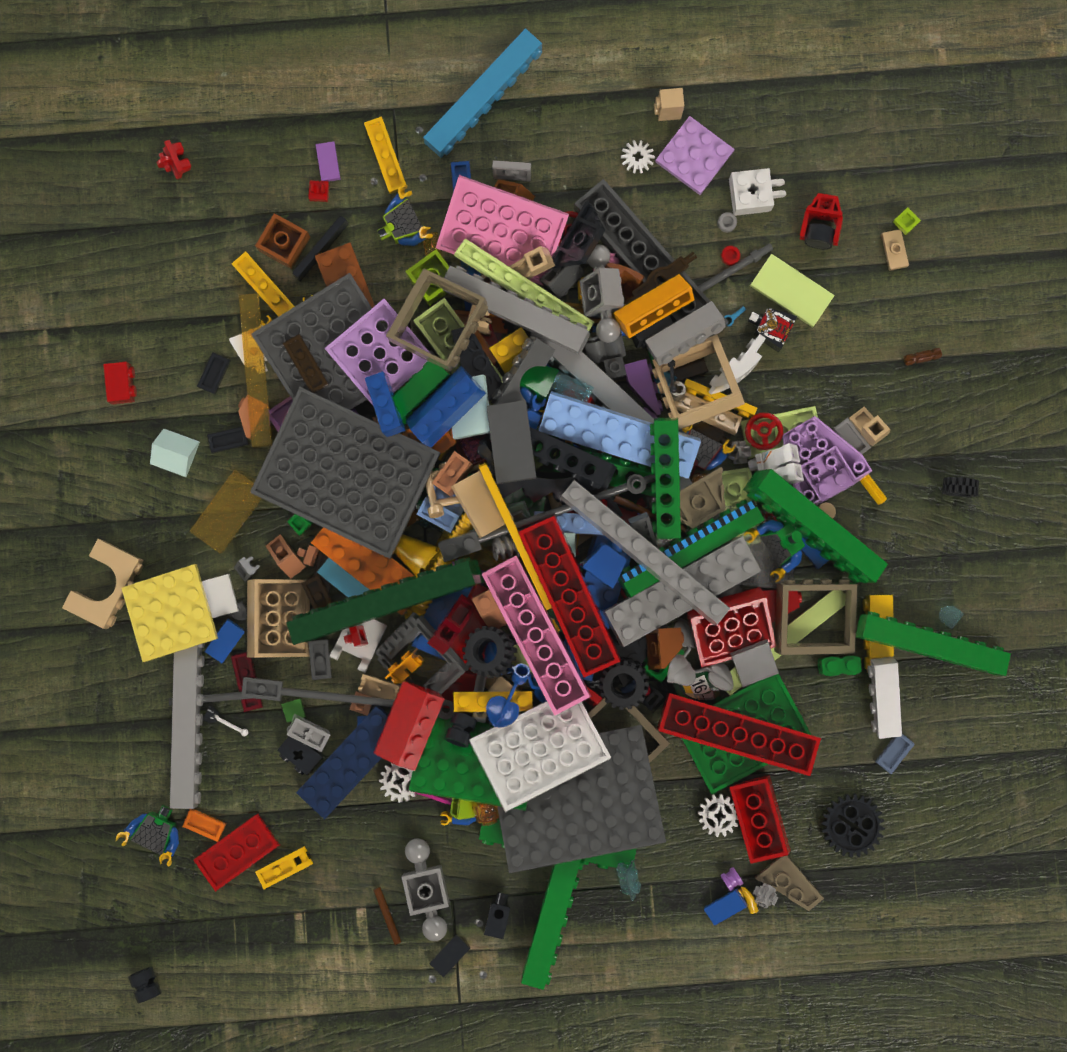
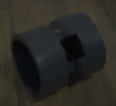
[444,712,478,748]
[128,967,162,1003]

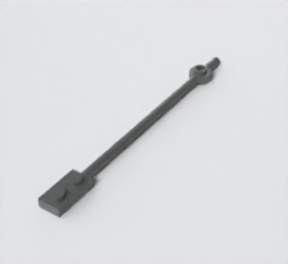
[438,474,665,562]
[241,677,473,719]

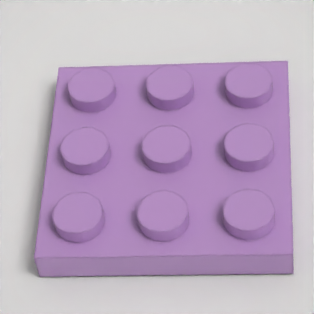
[655,116,735,195]

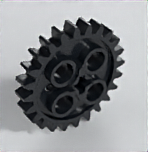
[820,793,885,858]

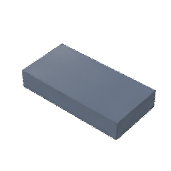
[875,734,915,774]

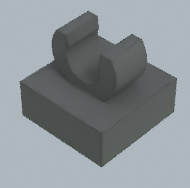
[234,557,260,582]

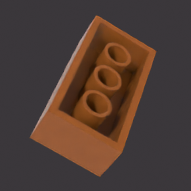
[315,243,375,308]

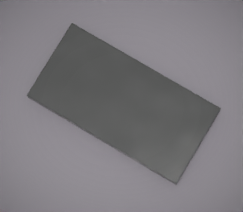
[487,400,537,484]

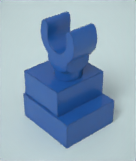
[528,394,546,430]

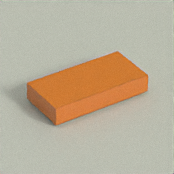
[182,809,227,842]

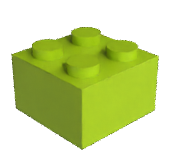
[405,249,449,307]

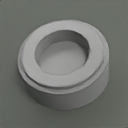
[717,212,737,233]

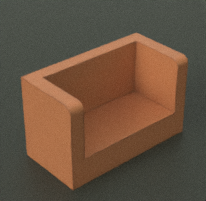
[432,451,474,497]

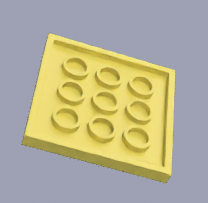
[121,564,218,662]

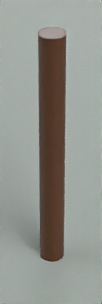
[613,495,687,534]

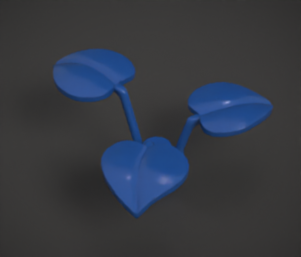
[484,642,547,728]

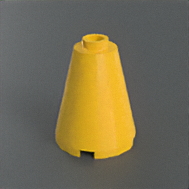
[394,534,441,578]

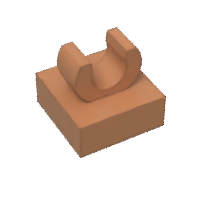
[296,545,319,567]
[349,691,372,716]

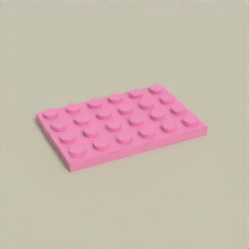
[436,175,569,285]

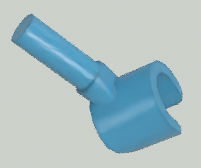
[724,306,746,327]

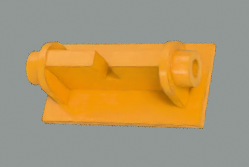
[385,648,424,685]

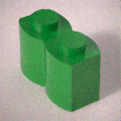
[818,655,862,676]

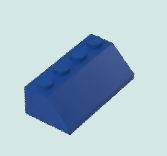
[406,366,486,448]

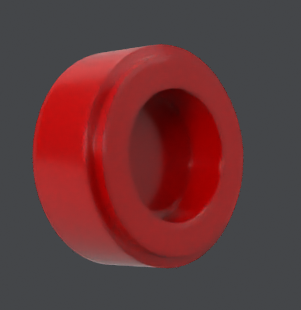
[721,246,740,266]

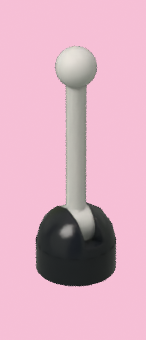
[203,706,248,736]

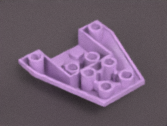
[782,416,872,506]

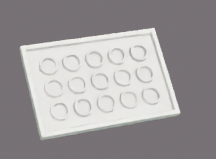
[469,702,611,812]

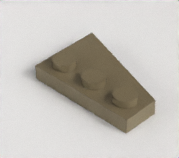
[755,856,824,911]

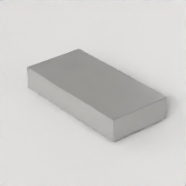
[832,418,871,454]

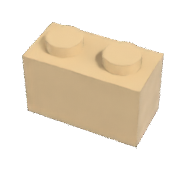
[654,88,684,121]

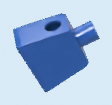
[579,543,627,589]

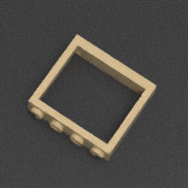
[652,335,745,430]

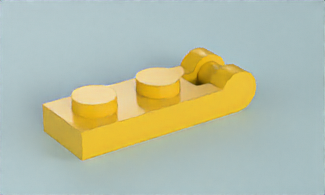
[255,846,313,889]

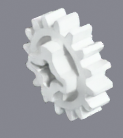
[379,763,416,803]
[697,794,738,837]

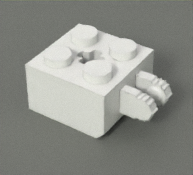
[729,168,786,216]

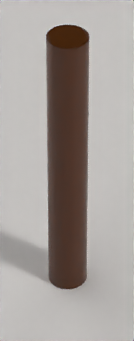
[373,887,402,945]

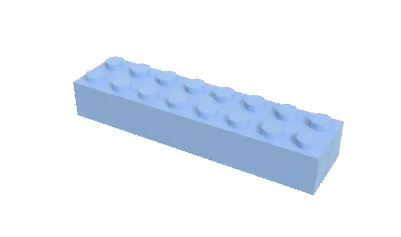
[539,391,701,479]

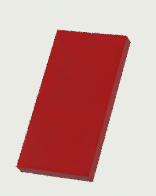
[194,813,280,892]

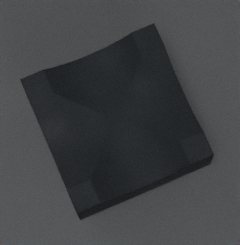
[631,315,673,349]

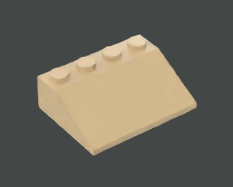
[247,579,310,658]

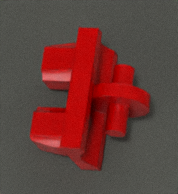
[157,140,191,180]

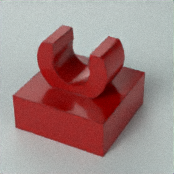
[309,180,329,202]
[343,626,368,647]

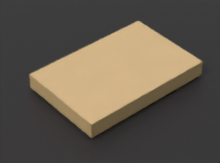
[451,471,514,538]

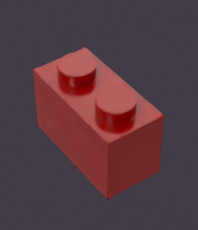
[103,362,137,405]

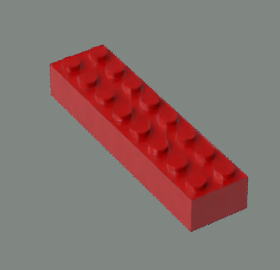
[518,515,621,678]
[657,692,821,776]

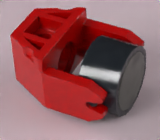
[800,193,843,249]

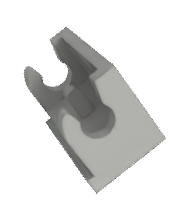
[286,714,330,752]

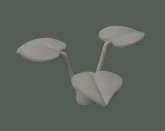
[667,618,734,691]

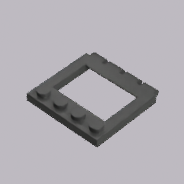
[375,612,469,694]

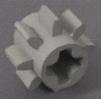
[728,441,752,464]
[753,883,778,908]

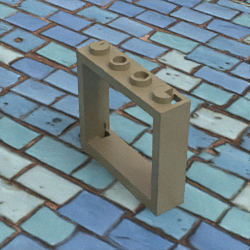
[386,269,488,372]
[774,578,857,655]
[588,686,670,763]

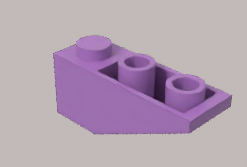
[624,359,663,417]

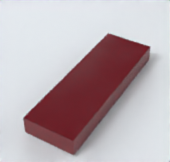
[231,652,263,712]

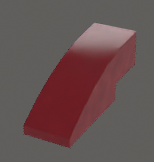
[427,594,476,655]

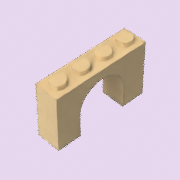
[62,539,144,629]

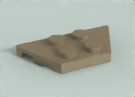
[663,467,726,529]

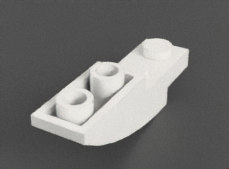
[708,334,766,395]

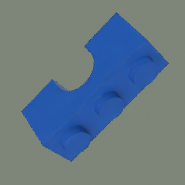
[365,371,406,437]

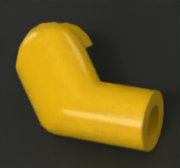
[738,887,759,914]

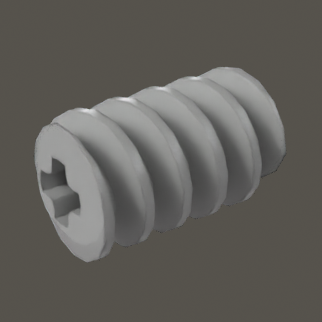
[492,533,520,561]

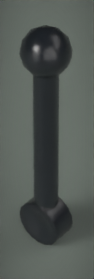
[668,360,677,393]

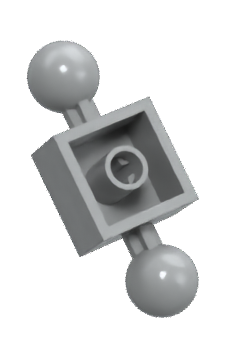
[580,244,624,343]
[402,838,450,941]

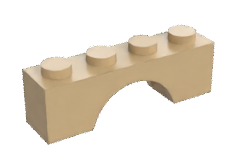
[481,246,555,288]

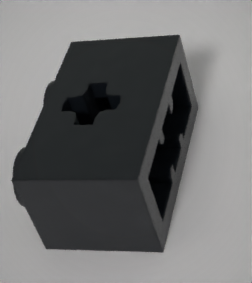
[277,736,324,775]

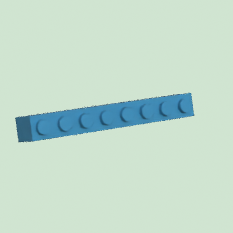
[423,28,542,158]

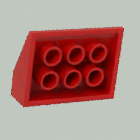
[686,587,776,668]

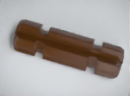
[904,348,942,366]

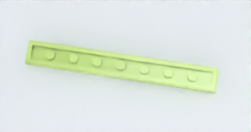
[454,239,594,331]
[726,590,846,696]

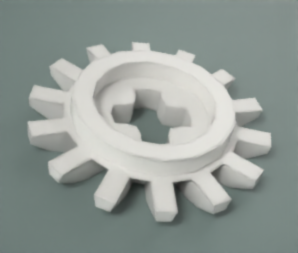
[621,140,655,173]

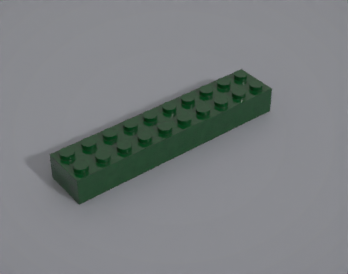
[286,557,484,645]

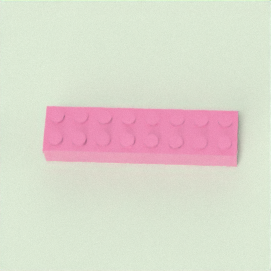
[482,556,592,716]

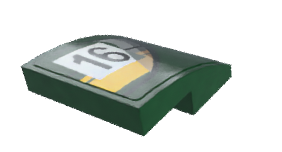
[673,671,722,705]

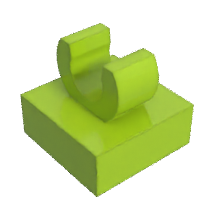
[893,207,921,235]

